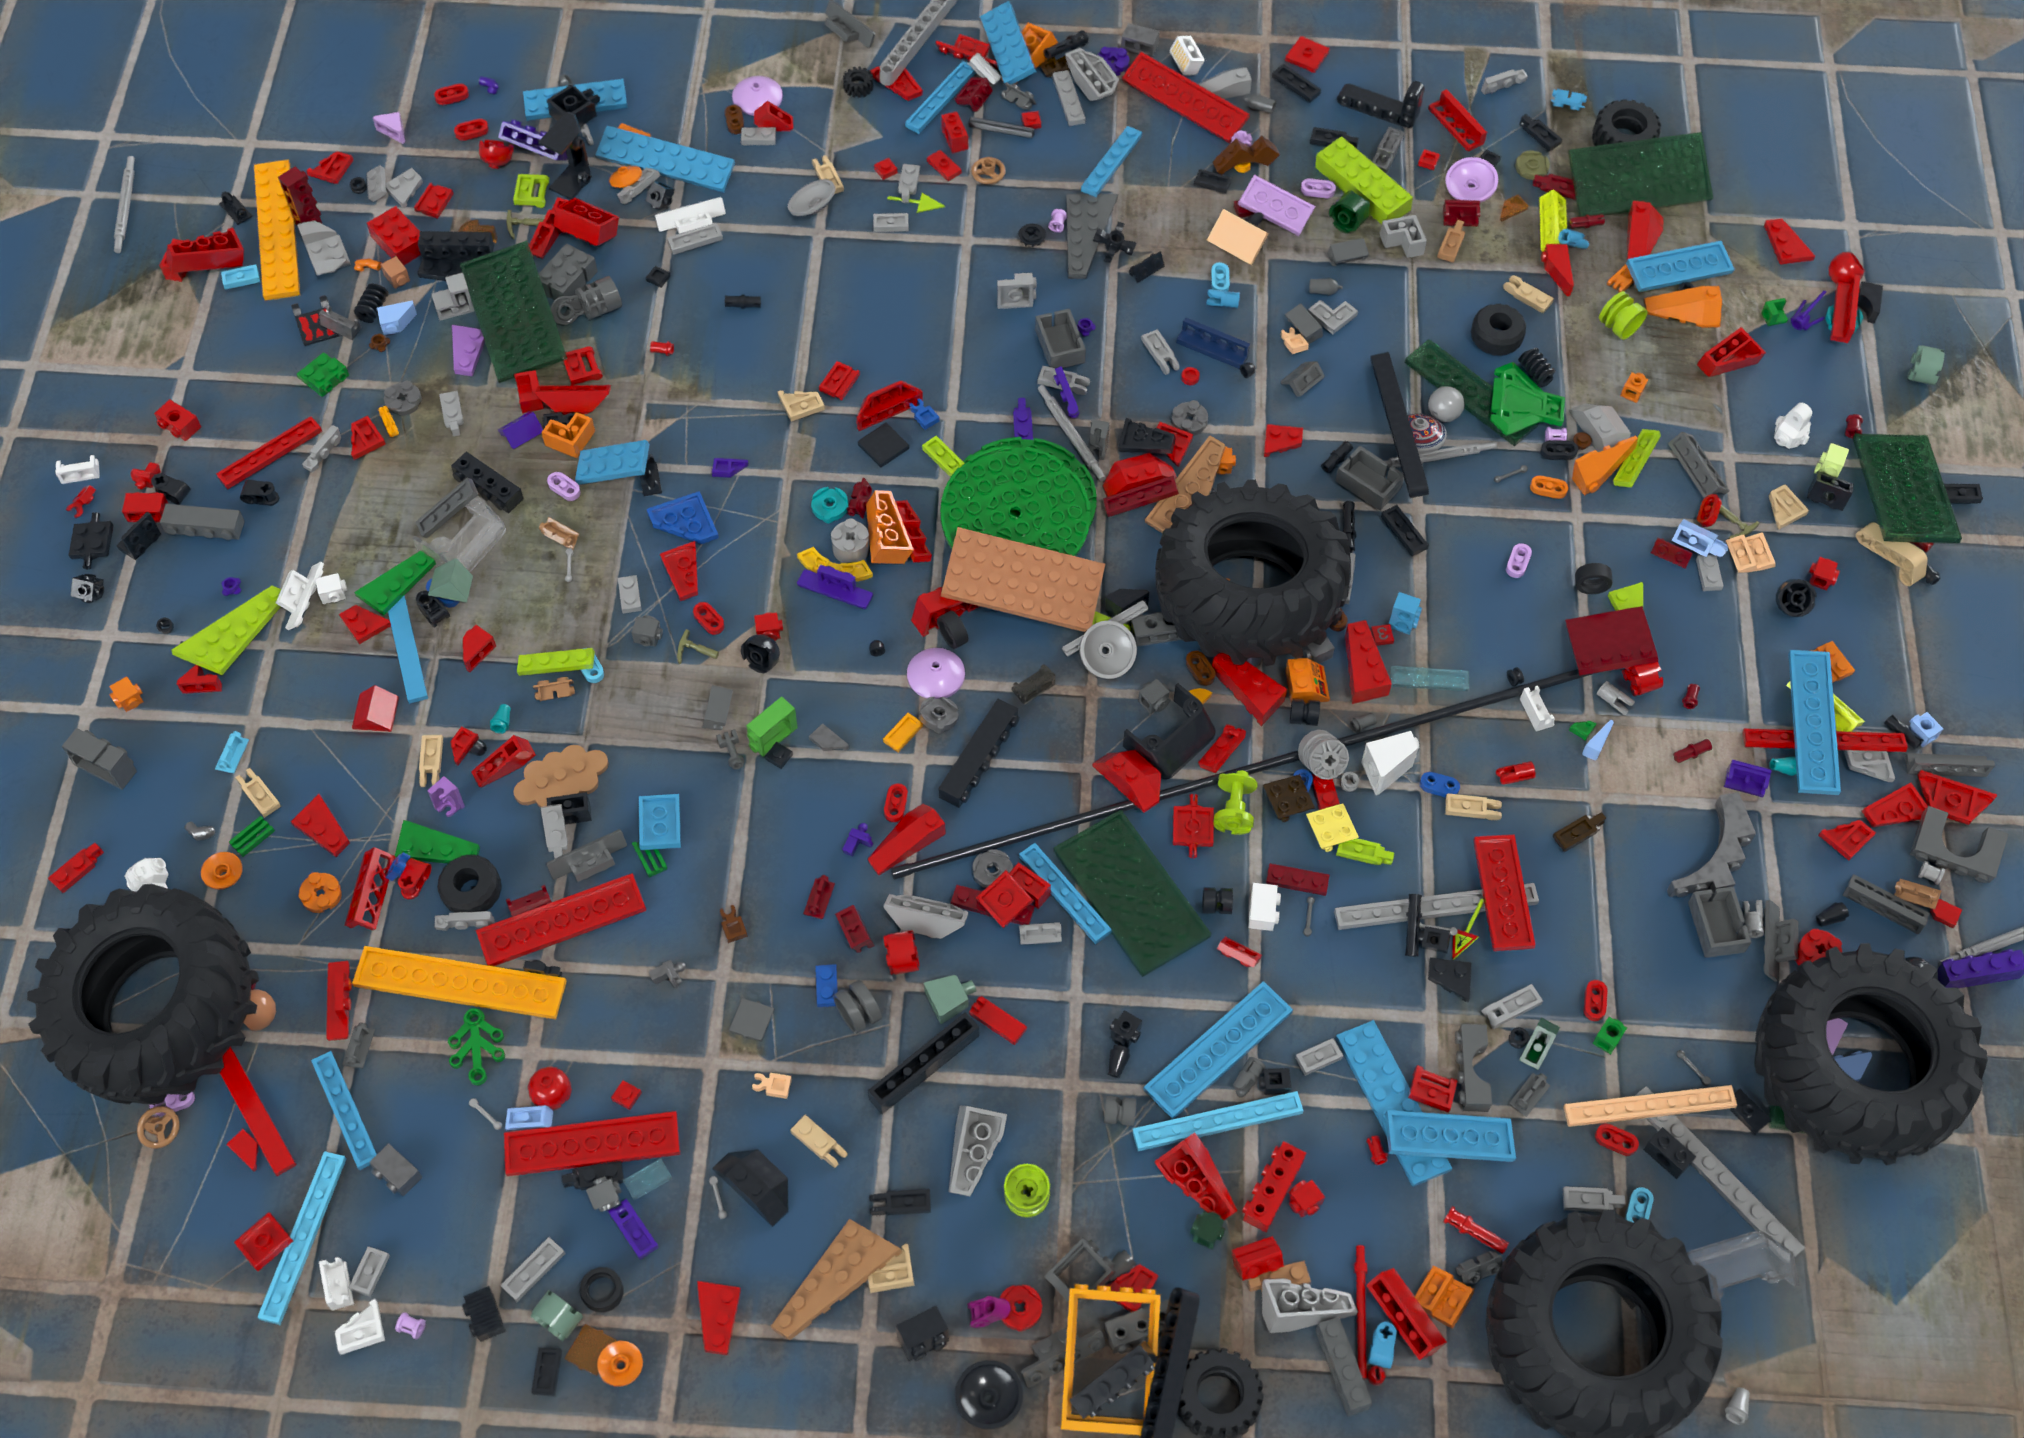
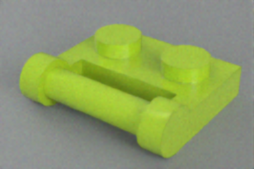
[513,174,550,208]

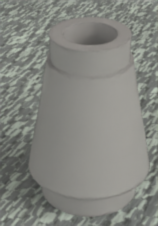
[1725,1387,1750,1424]

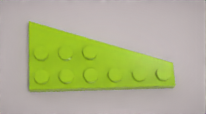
[171,586,281,675]

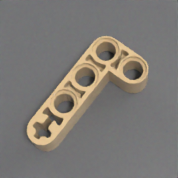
[1856,522,1927,586]

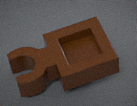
[720,905,748,943]

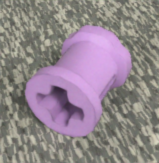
[1049,209,1067,233]
[1545,427,1567,441]
[395,1312,426,1339]

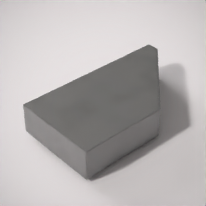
[809,724,849,751]

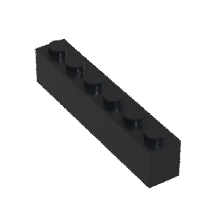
[938,699,1020,808]
[868,1012,979,1114]

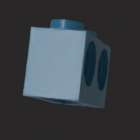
[1389,592,1422,635]

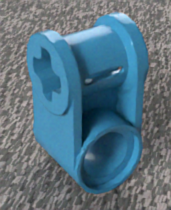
[1367,1322,1396,1369]

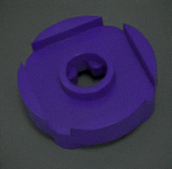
[1098,47,1129,76]

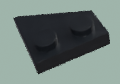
[1428,957,1471,1002]

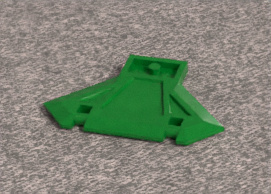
[1490,362,1565,436]

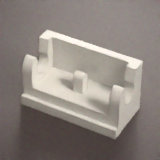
[55,455,99,484]
[1520,686,1555,731]
[319,1257,354,1311]

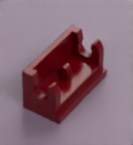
[1442,200,1480,227]
[506,885,552,917]
[835,905,875,953]

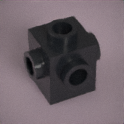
[645,181,675,210]
[71,574,104,603]
[1109,1010,1142,1048]

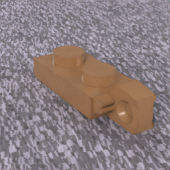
[1437,220,1465,263]
[1247,1261,1311,1292]

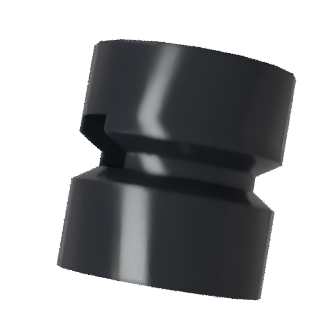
[1290,698,1320,726]
[1202,887,1233,915]

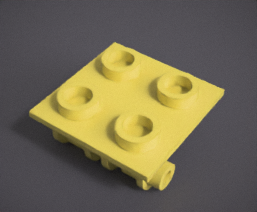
[1306,803,1359,852]

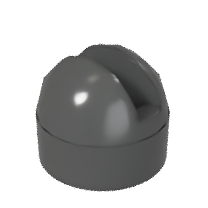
[558,74,573,87]

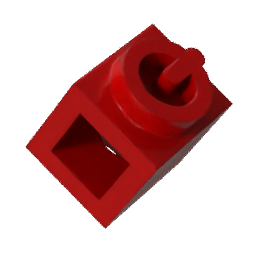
[1809,557,1840,591]
[754,612,783,641]
[1288,1180,1325,1218]

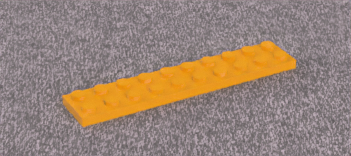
[254,160,300,301]
[352,946,567,1019]

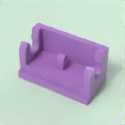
[427,776,465,817]

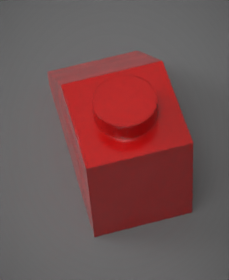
[754,100,793,131]
[463,625,496,672]

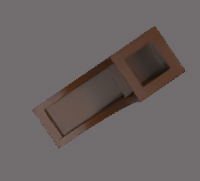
[1213,135,1280,175]

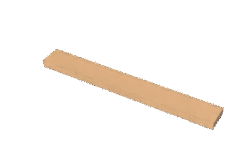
[1563,1085,1737,1127]

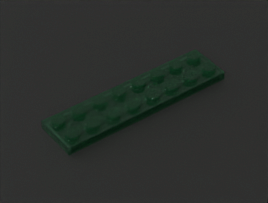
[1405,339,1539,447]

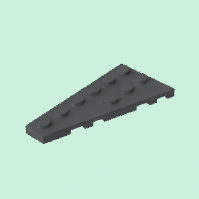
[1066,194,1118,279]

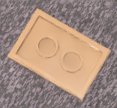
[1207,209,1269,265]

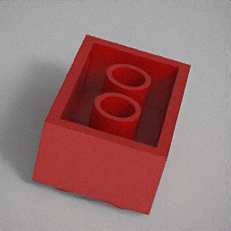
[553,198,619,246]
[366,206,421,266]

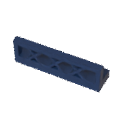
[1176,317,1250,369]

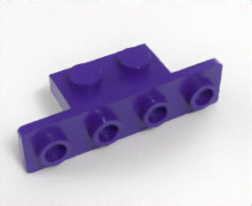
[797,564,873,609]

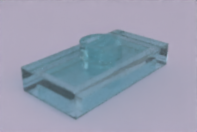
[623,1159,672,1200]

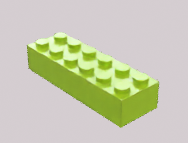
[1315,136,1413,224]

